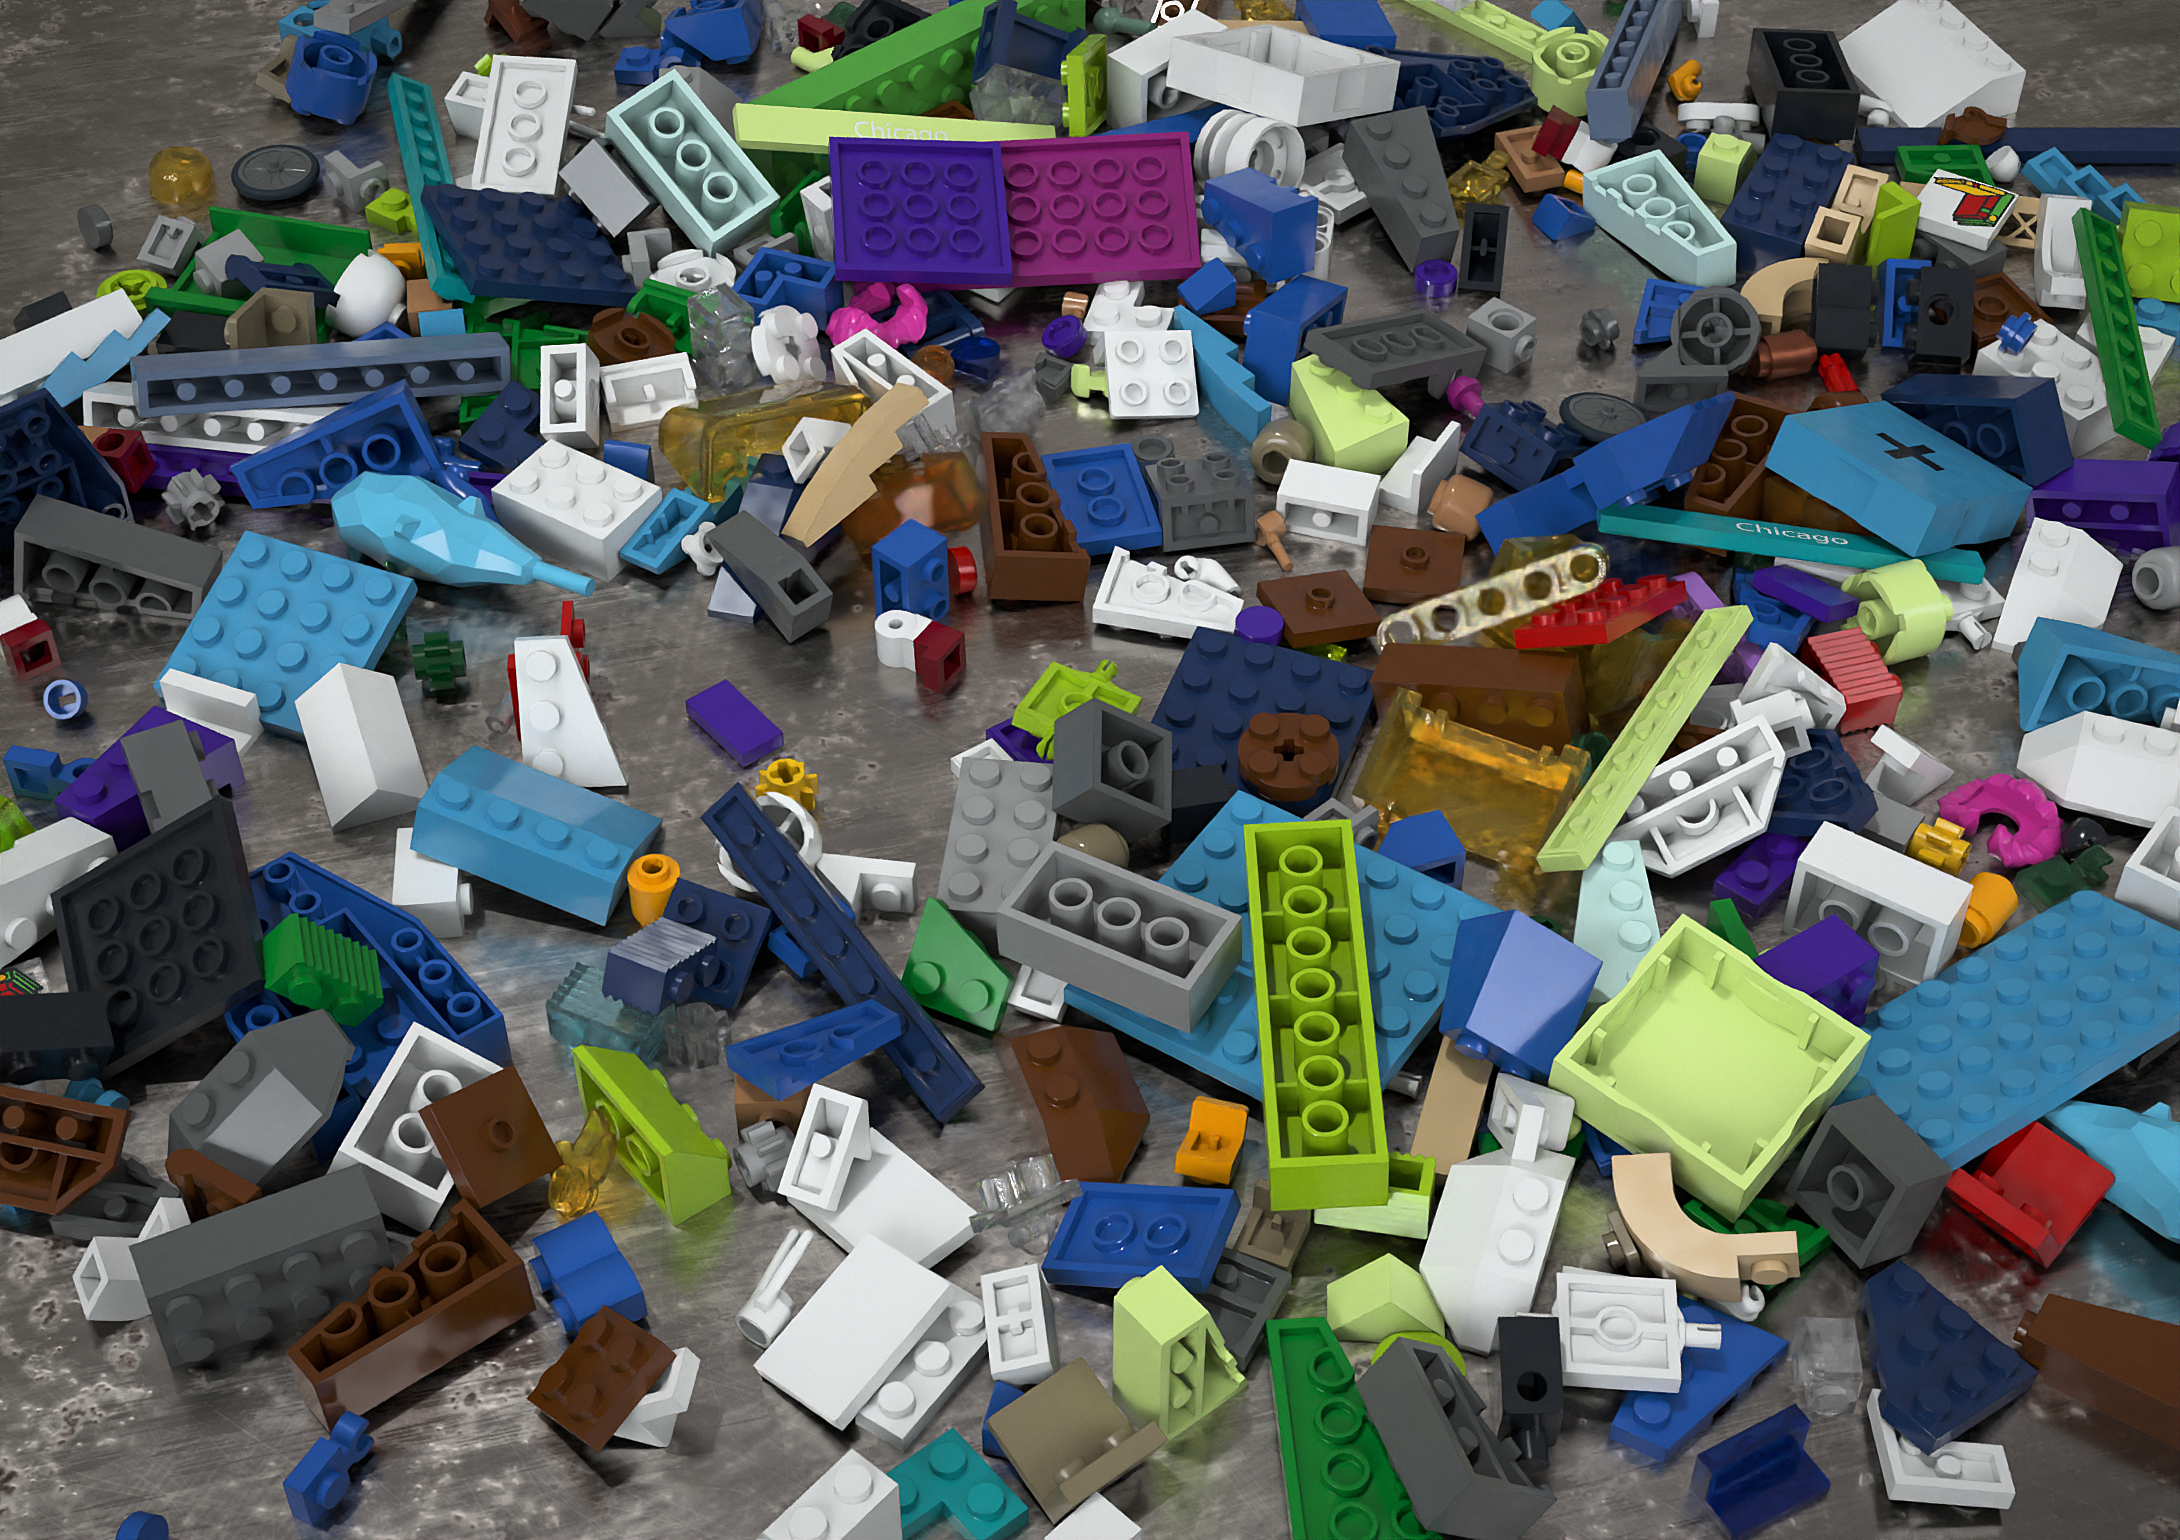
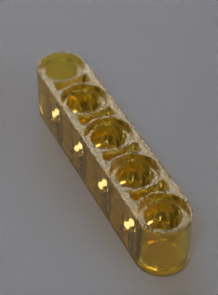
[1377,542,1610,651]

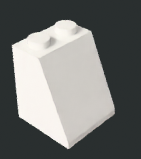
[756,1449,902,1540]

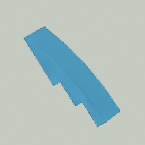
[2020,147,2146,226]
[1173,304,1272,444]
[38,308,171,409]
[619,449,759,575]

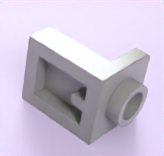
[137,215,207,277]

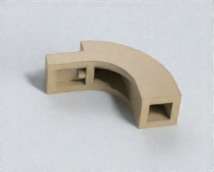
[1805,164,1889,265]
[1740,257,1829,336]
[1612,1152,1800,1302]

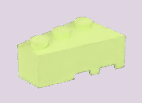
[1289,354,1410,475]
[1112,1265,1249,1447]

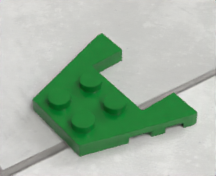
[459,314,589,436]

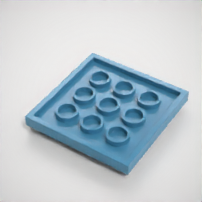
[153,530,418,742]

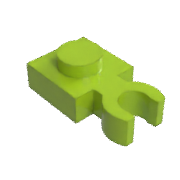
[365,187,420,240]

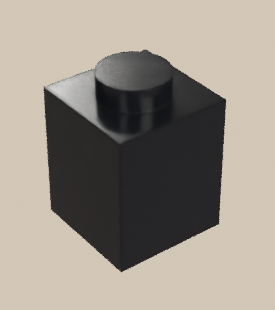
[1165,764,1237,844]

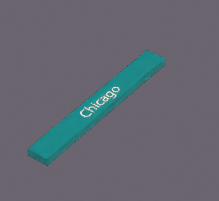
[1596,503,1986,585]

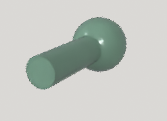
[1093,7,1158,36]

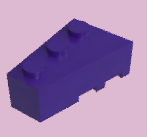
[53,705,245,854]

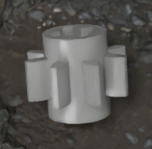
[161,469,225,530]
[733,1120,795,1193]

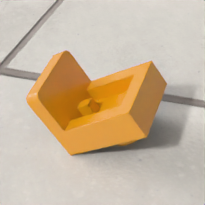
[376,243,427,286]
[1174,1096,1249,1185]

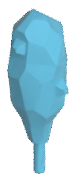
[331,471,596,597]
[2036,1099,2180,1244]

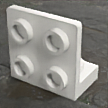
[1093,330,1199,419]

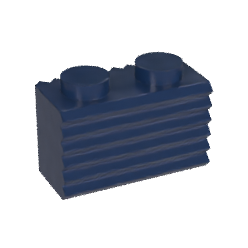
[601,916,720,1016]

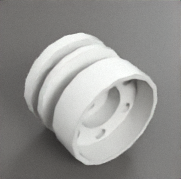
[1193,109,1306,190]

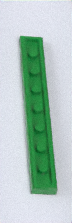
[2071,207,2162,450]

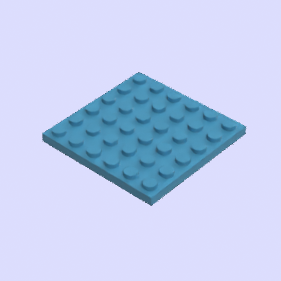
[1064,790,1503,1101]

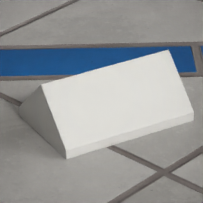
[295,663,428,832]

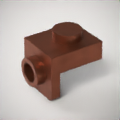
[484,0,550,44]

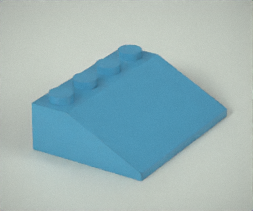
[410,745,663,926]

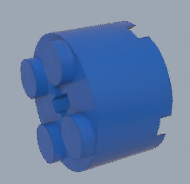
[285,30,377,125]

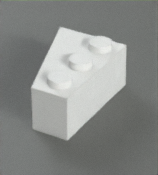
[831,328,957,476]

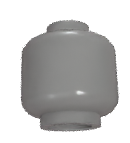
[2132,545,2180,610]

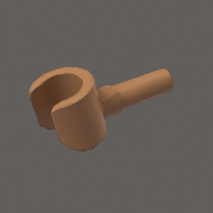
[1062,291,1089,324]
[1255,511,1294,571]

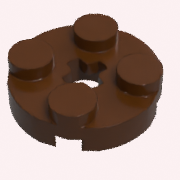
[585,308,676,366]
[1237,712,1340,802]

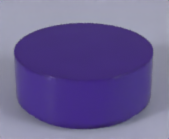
[1414,259,1458,298]
[1042,315,1088,359]
[1235,606,1284,646]

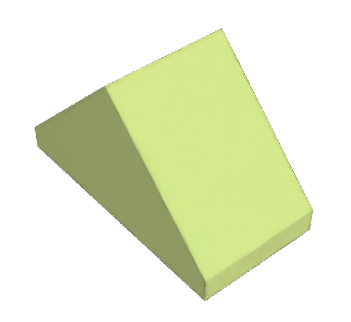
[1327,1253,1445,1342]

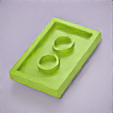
[1061,34,1107,137]

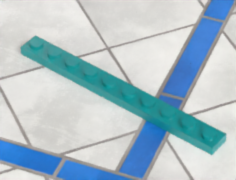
[386,72,476,303]

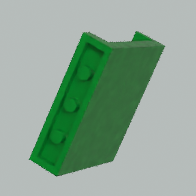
[144,206,373,344]

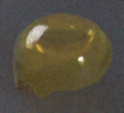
[148,146,215,205]

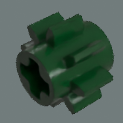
[412,631,467,691]

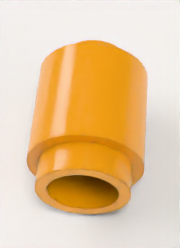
[627,854,681,927]
[1957,872,2019,948]

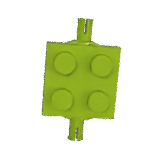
[1011,659,1142,761]

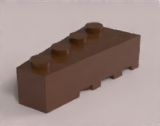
[1684,390,1804,557]
[975,431,1091,602]
[1370,642,1591,767]
[285,1198,536,1433]

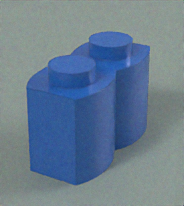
[528,1210,648,1336]

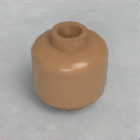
[1426,474,1494,543]

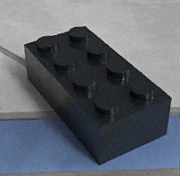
[1746,28,1861,144]

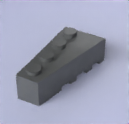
[1342,105,1460,274]
[14,494,223,620]

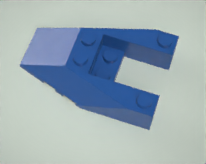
[1475,390,1736,566]

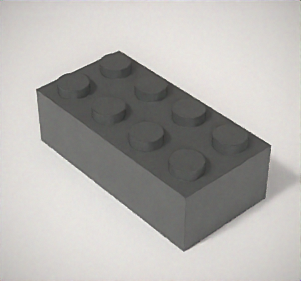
[128,1163,394,1368]

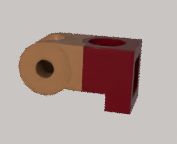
[78,425,156,494]

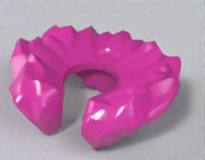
[825,282,928,350]
[1937,773,2063,869]

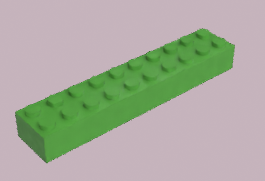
[743,0,1085,196]

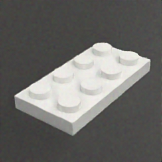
[470,55,578,200]

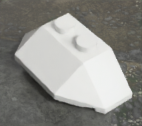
[1991,517,2123,653]
[2015,711,2180,829]
[1606,712,1787,878]
[1419,1147,1576,1357]

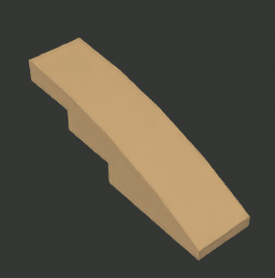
[781,382,929,548]
[1410,1035,1496,1186]

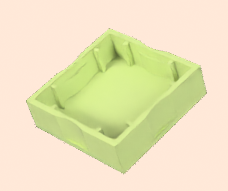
[1547,913,1871,1224]

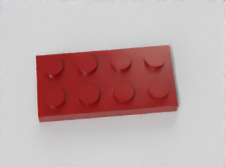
[1514,574,1687,649]

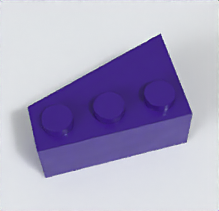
[2025,459,2180,558]

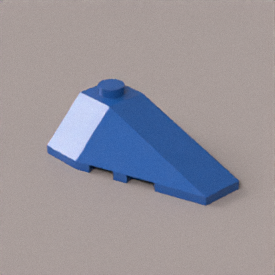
[664,0,765,64]
[231,379,444,509]

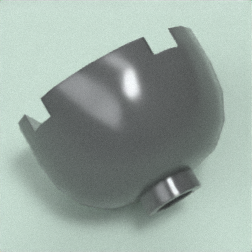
[1670,286,1762,375]

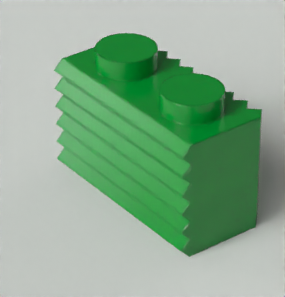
[262,913,384,1028]

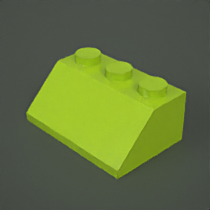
[572,1044,732,1227]

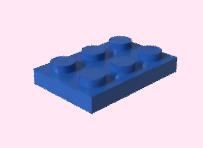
[1041,443,1162,556]
[1041,1182,1241,1294]

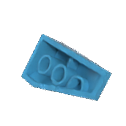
[2018,616,2180,732]

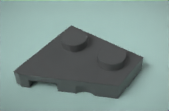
[50,1157,181,1240]
[1190,1247,1292,1372]

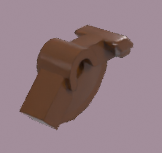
[1937,106,2007,146]

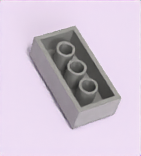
[936,757,1063,956]
[996,840,1242,1034]

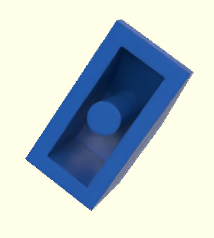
[1875,258,1931,348]
[1377,809,1466,887]

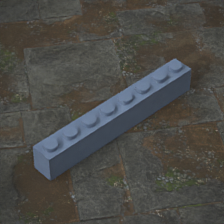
[1585,0,1683,144]
[130,332,511,418]

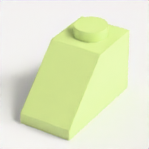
[1693,133,1758,205]

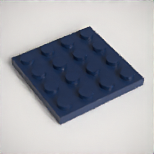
[420,184,638,307]
[1151,626,1375,819]

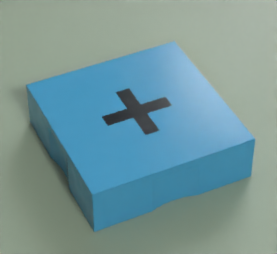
[1764,400,2033,557]

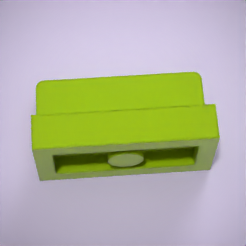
[1865,181,1922,279]

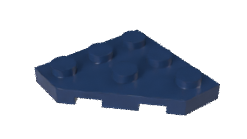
[1764,728,1879,837]
[1859,1260,2039,1456]

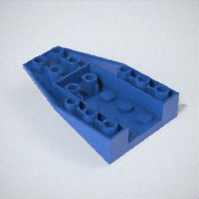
[224,851,512,1165]

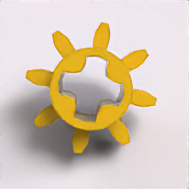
[755,759,819,811]
[1906,817,1972,878]

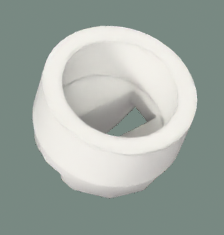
[1985,146,2021,183]

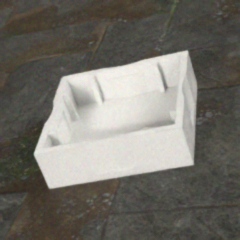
[1165,24,1400,127]

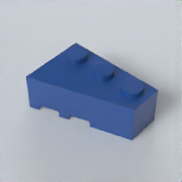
[1201,167,1319,285]

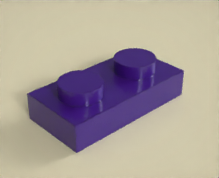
[1712,833,1808,920]

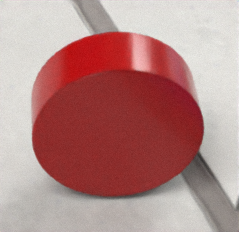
[947,545,977,595]

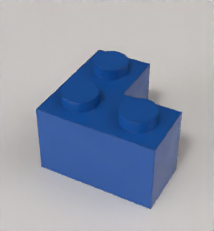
[726,246,844,344]

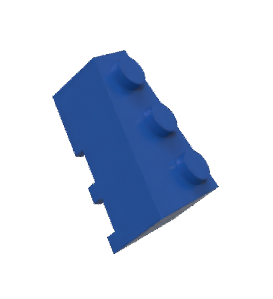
[1242,274,1348,407]

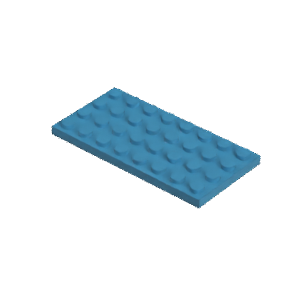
[1823,887,2180,1171]

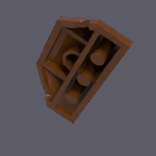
[993,1021,1150,1207]
[0,1085,132,1216]

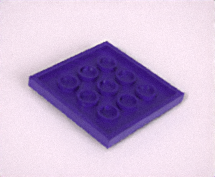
[828,137,1012,285]

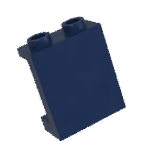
[971,0,1087,115]

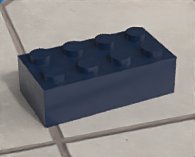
[1720,132,1855,274]

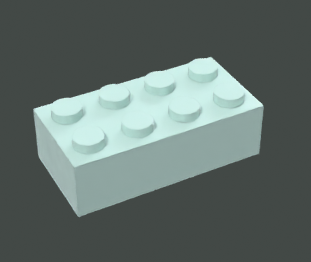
[604,68,780,259]

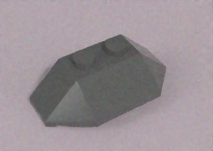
[167,1009,356,1189]

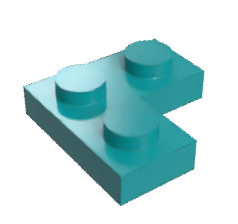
[886,1427,1029,1540]

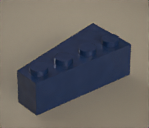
[1880,374,2074,486]

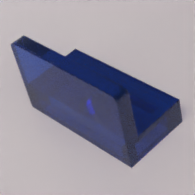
[1689,1403,1831,1540]

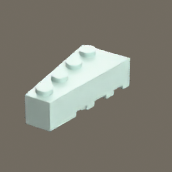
[1582,149,1737,288]
[1572,840,1661,1037]

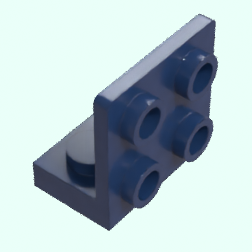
[1459,399,1591,491]
[662,877,784,1010]

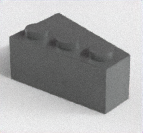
[120,719,220,834]
[1355,1336,1558,1540]

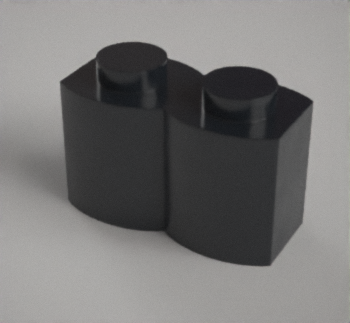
[1809,263,1880,360]

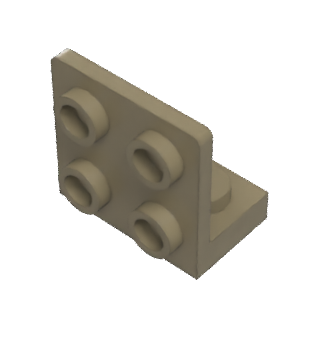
[224,287,317,350]
[986,1357,1168,1524]

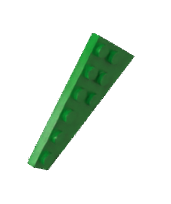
[1265,1317,1443,1540]

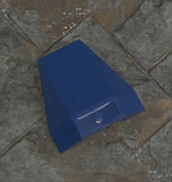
[1359,45,1538,149]
[0,387,134,580]

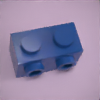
[872,518,950,622]

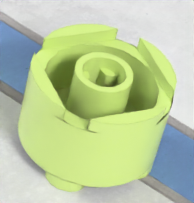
[1531,27,1609,117]
[1840,559,1953,666]

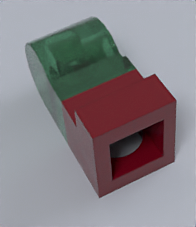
[797,1,858,53]

